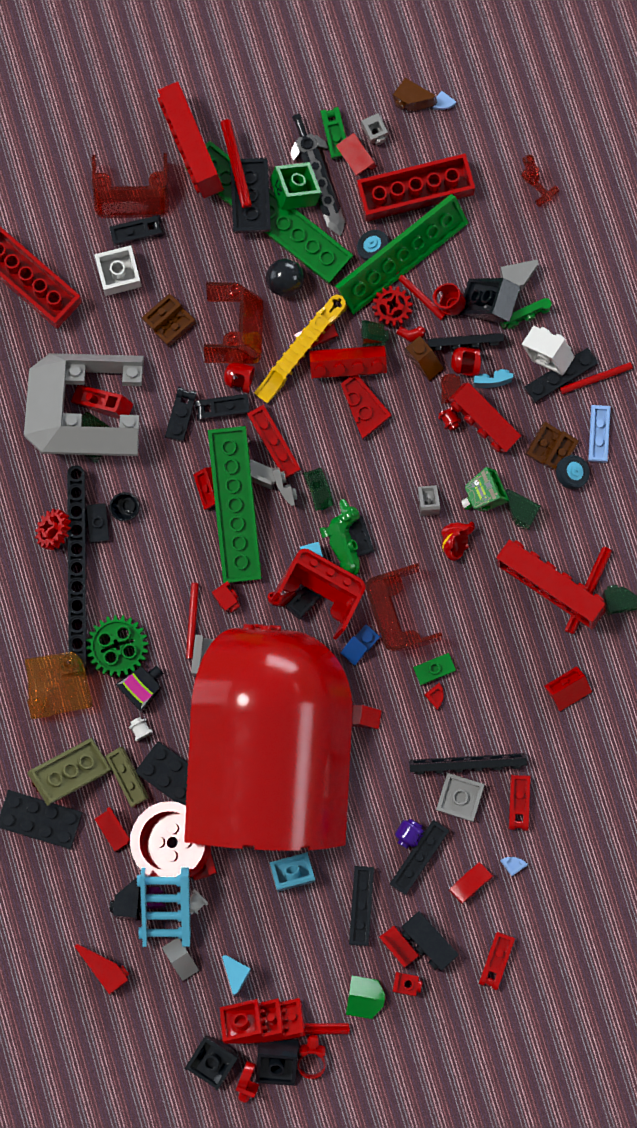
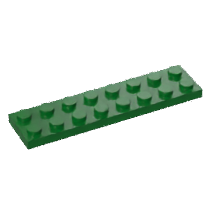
[335,194,469,315]
[208,426,262,583]

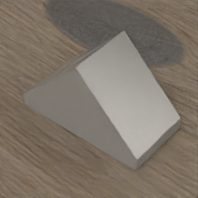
[418,485,440,516]
[162,938,199,981]

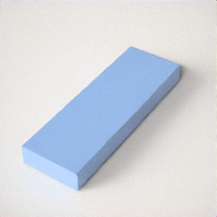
[588,405,610,463]

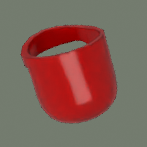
[433,283,466,316]
[451,347,481,377]
[224,361,255,394]

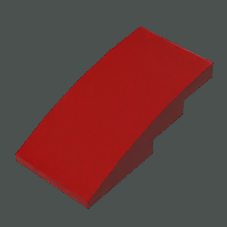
[219,998,306,1044]

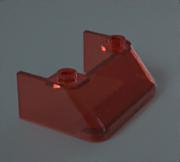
[92,153,169,218]
[204,282,263,364]
[365,563,442,652]

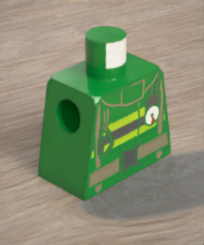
[461,467,509,512]

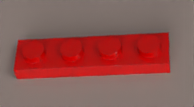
[247,405,301,479]

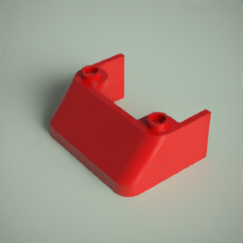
[269,549,366,640]

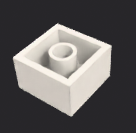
[95,245,142,296]
[522,326,575,375]

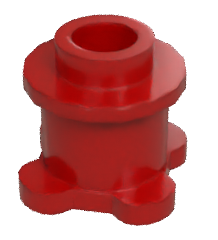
[438,407,462,431]

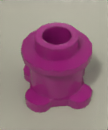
[146,887,166,909]

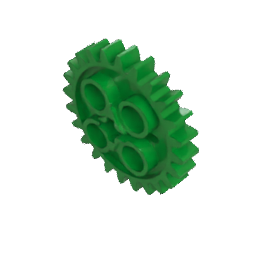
[86,615,149,678]

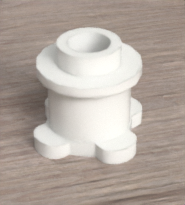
[129,717,153,742]
[190,889,208,915]

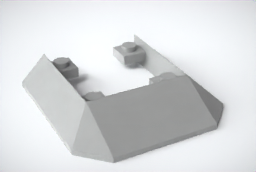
[24,353,144,456]

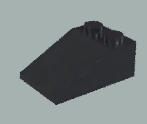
[459,278,520,322]

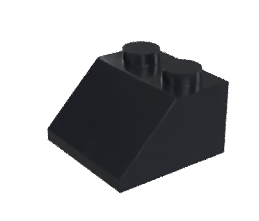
[109,878,141,920]
[255,1039,299,1086]

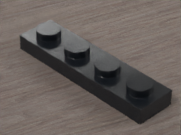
[427,333,504,350]
[524,348,598,404]
[389,820,449,895]
[349,866,374,946]

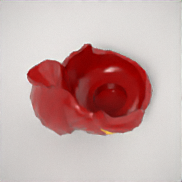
[441,521,475,561]

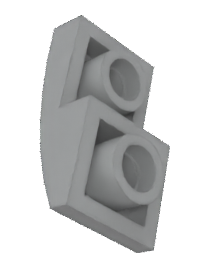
[272,467,297,506]

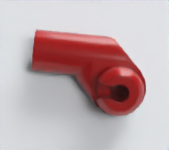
[396,326,426,342]
[267,592,297,607]

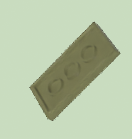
[27,737,112,806]

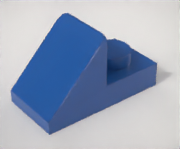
[340,624,380,666]

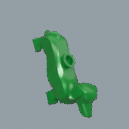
[320,499,360,575]

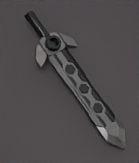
[291,114,345,236]

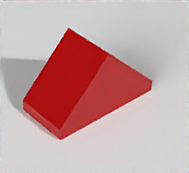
[352,705,381,730]

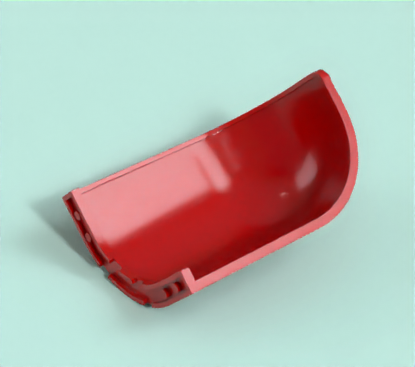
[184,624,352,851]

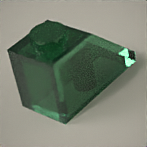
[361,320,389,347]
[303,468,334,511]
[505,488,541,529]
[603,585,637,615]

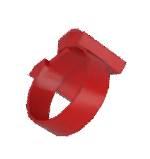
[298,1035,326,1079]
[235,1061,260,1103]

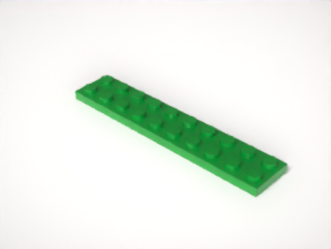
[185,140,353,284]

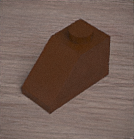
[393,78,437,112]
[405,336,444,382]

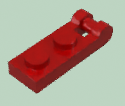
[508,775,530,831]
[478,932,515,991]

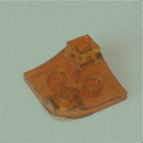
[25,652,93,719]

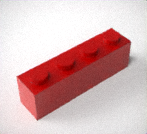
[309,345,387,379]
[448,382,521,453]

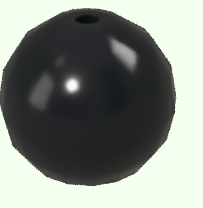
[265,258,304,298]

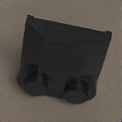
[184,1035,239,1091]

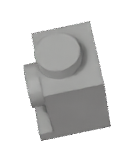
[361,113,388,145]

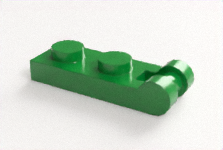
[320,107,346,160]
[500,298,552,330]

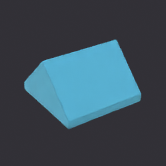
[270,853,315,892]
[222,955,251,996]

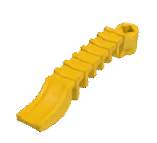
[254,295,347,404]

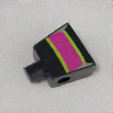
[116,666,164,713]

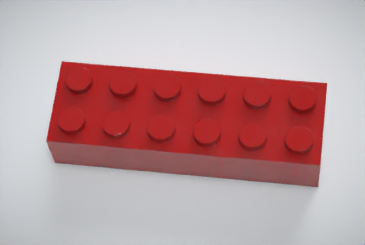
[157,81,224,199]
[356,153,475,222]
[0,227,82,329]
[496,539,606,630]

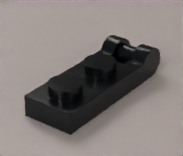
[109,216,165,246]
[165,387,197,443]
[195,394,250,421]

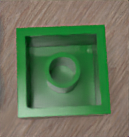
[270,162,321,210]

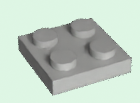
[436,773,485,822]

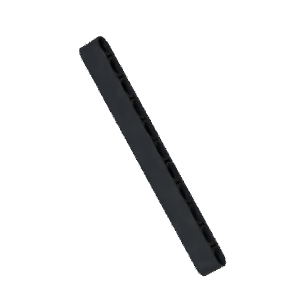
[67,465,87,674]

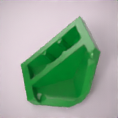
[346,976,385,1019]

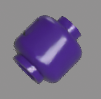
[395,818,424,848]

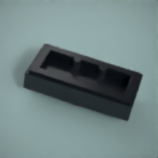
[86,503,109,544]
[349,516,374,558]
[285,587,323,620]

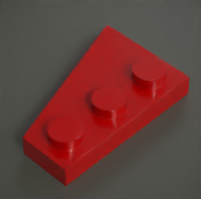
[341,375,392,440]

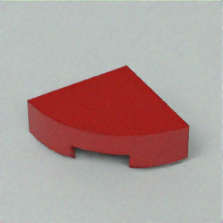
[424,683,444,710]

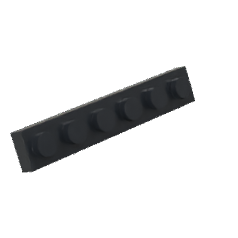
[409,753,527,775]

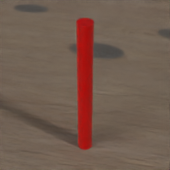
[396,272,446,320]
[560,362,633,394]
[186,583,199,660]

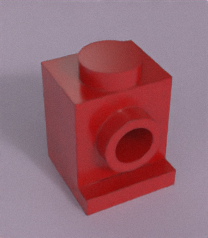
[212,581,240,613]
[392,972,422,997]

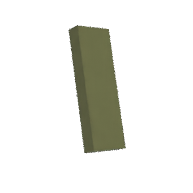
[105,747,149,808]

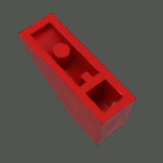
[71,385,134,419]
[74,944,130,995]

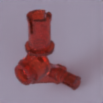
[521,155,559,207]

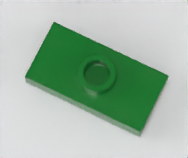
[413,653,456,686]

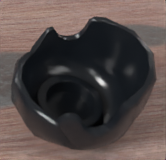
[109,492,140,521]

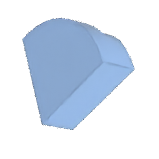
[431,91,456,110]
[500,857,527,877]

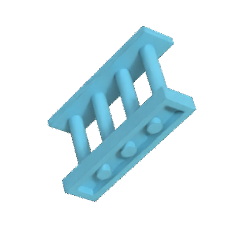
[137,867,191,947]

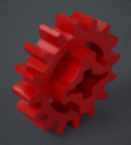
[372,286,413,328]
[35,508,71,551]

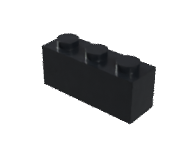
[401,911,459,971]

